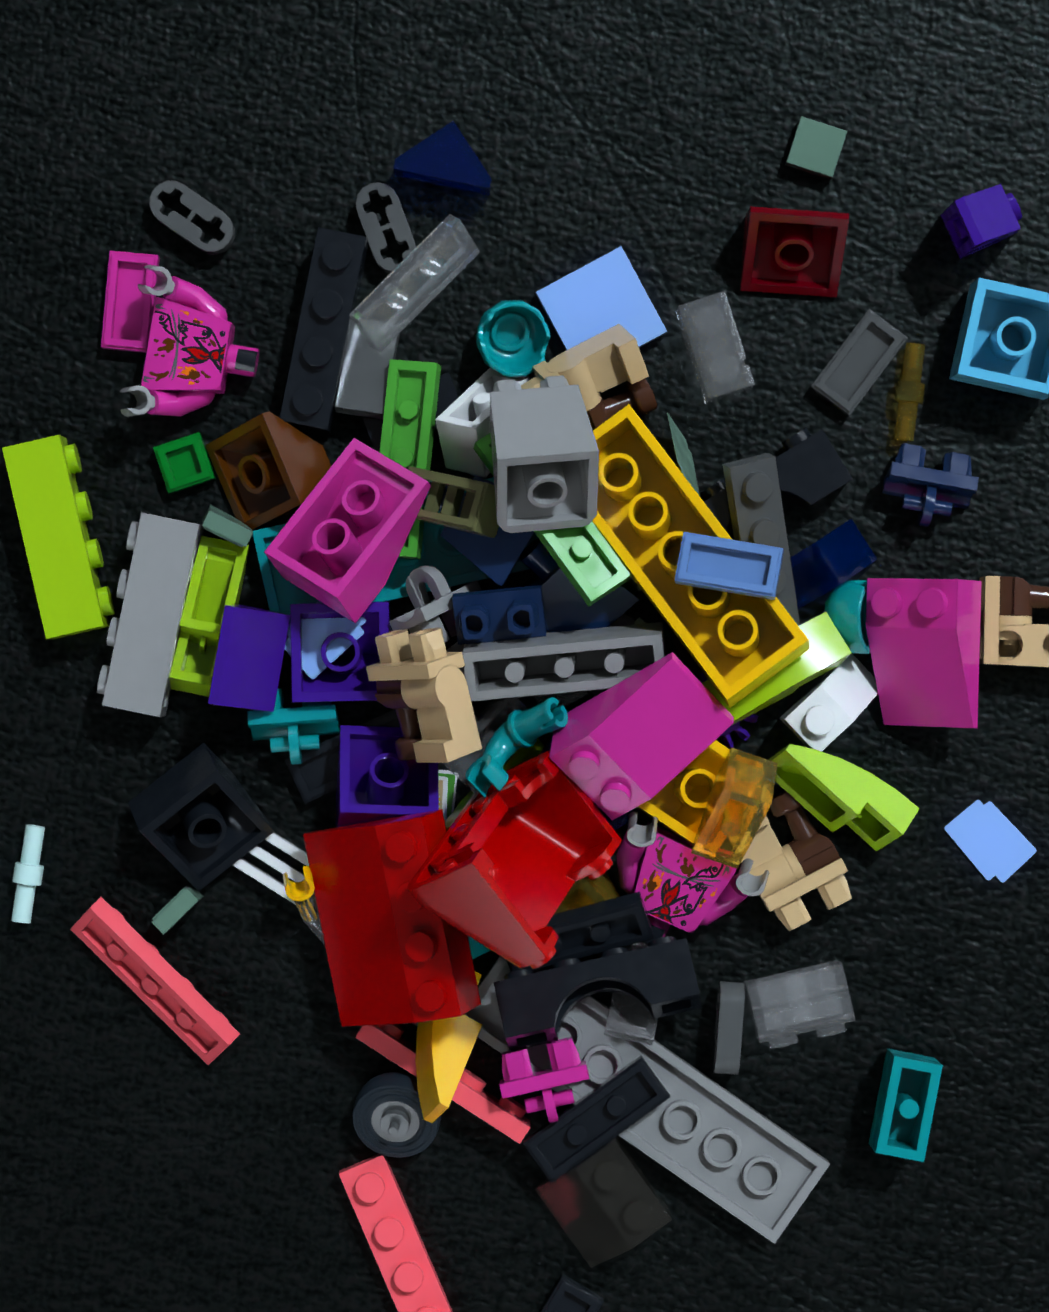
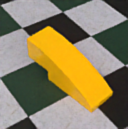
[415,971,483,1123]

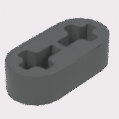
[150,181,235,255]
[356,182,417,275]
[713,981,745,1075]

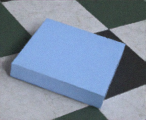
[536,246,667,350]

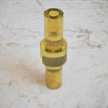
[894,343,925,442]

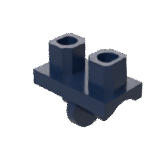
[882,443,979,527]
[452,585,547,645]

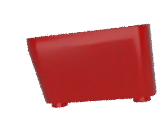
[408,750,622,969]

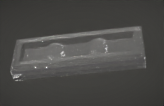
[349,214,480,353]

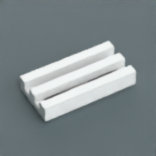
[233,832,309,906]

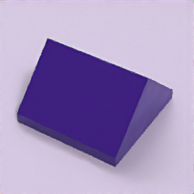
[290,602,391,703]
[208,604,290,712]

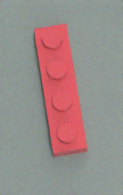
[70,897,240,1065]
[355,1024,531,1144]
[339,1154,453,1312]

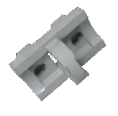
[389,565,482,642]

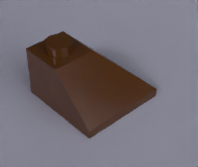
[205,411,331,530]

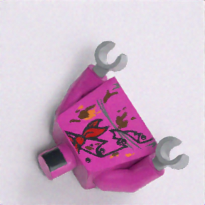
[120,265,259,417]
[616,812,769,944]

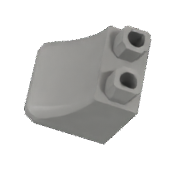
[490,375,599,533]

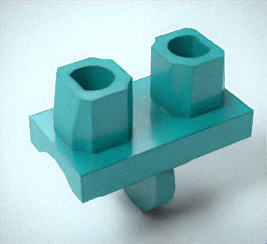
[247,688,340,765]

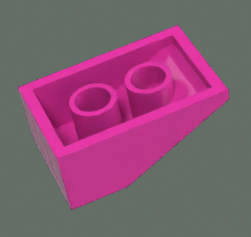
[264,438,431,623]
[866,578,982,728]
[549,652,734,820]

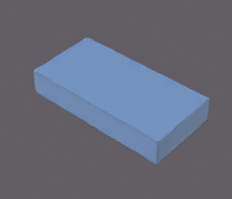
[674,532,784,600]

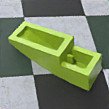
[169,536,249,697]
[702,612,852,726]
[761,744,920,851]

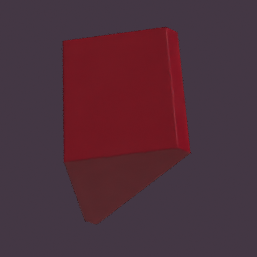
[740,206,849,297]

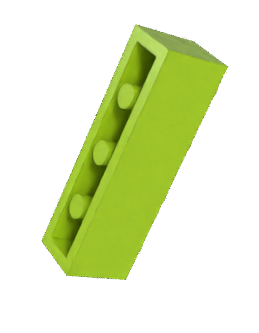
[2,435,115,639]

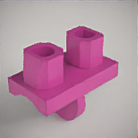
[499,1037,589,1123]

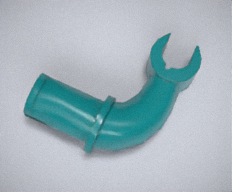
[465,697,568,798]

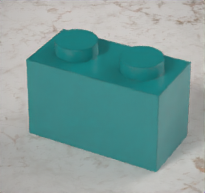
[869,1048,943,1162]

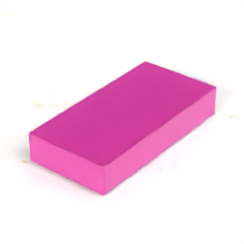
[101,251,160,353]

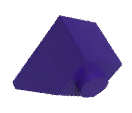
[940,184,1022,259]

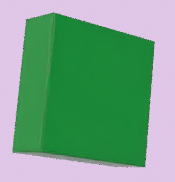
[153,432,216,494]

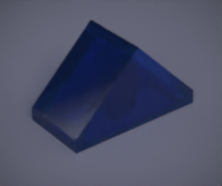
[393,121,492,196]
[790,519,877,609]

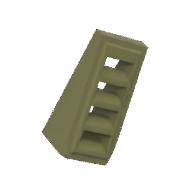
[408,466,499,538]

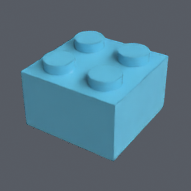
[949,277,1049,400]

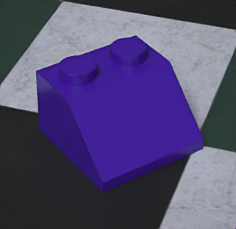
[336,725,439,827]

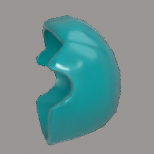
[476,300,550,377]
[823,580,870,654]

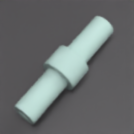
[11,824,45,924]

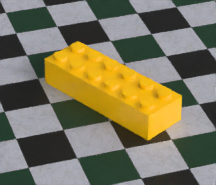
[592,404,810,708]

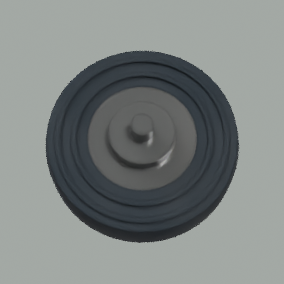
[353,1072,441,1158]

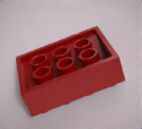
[303,809,481,1027]

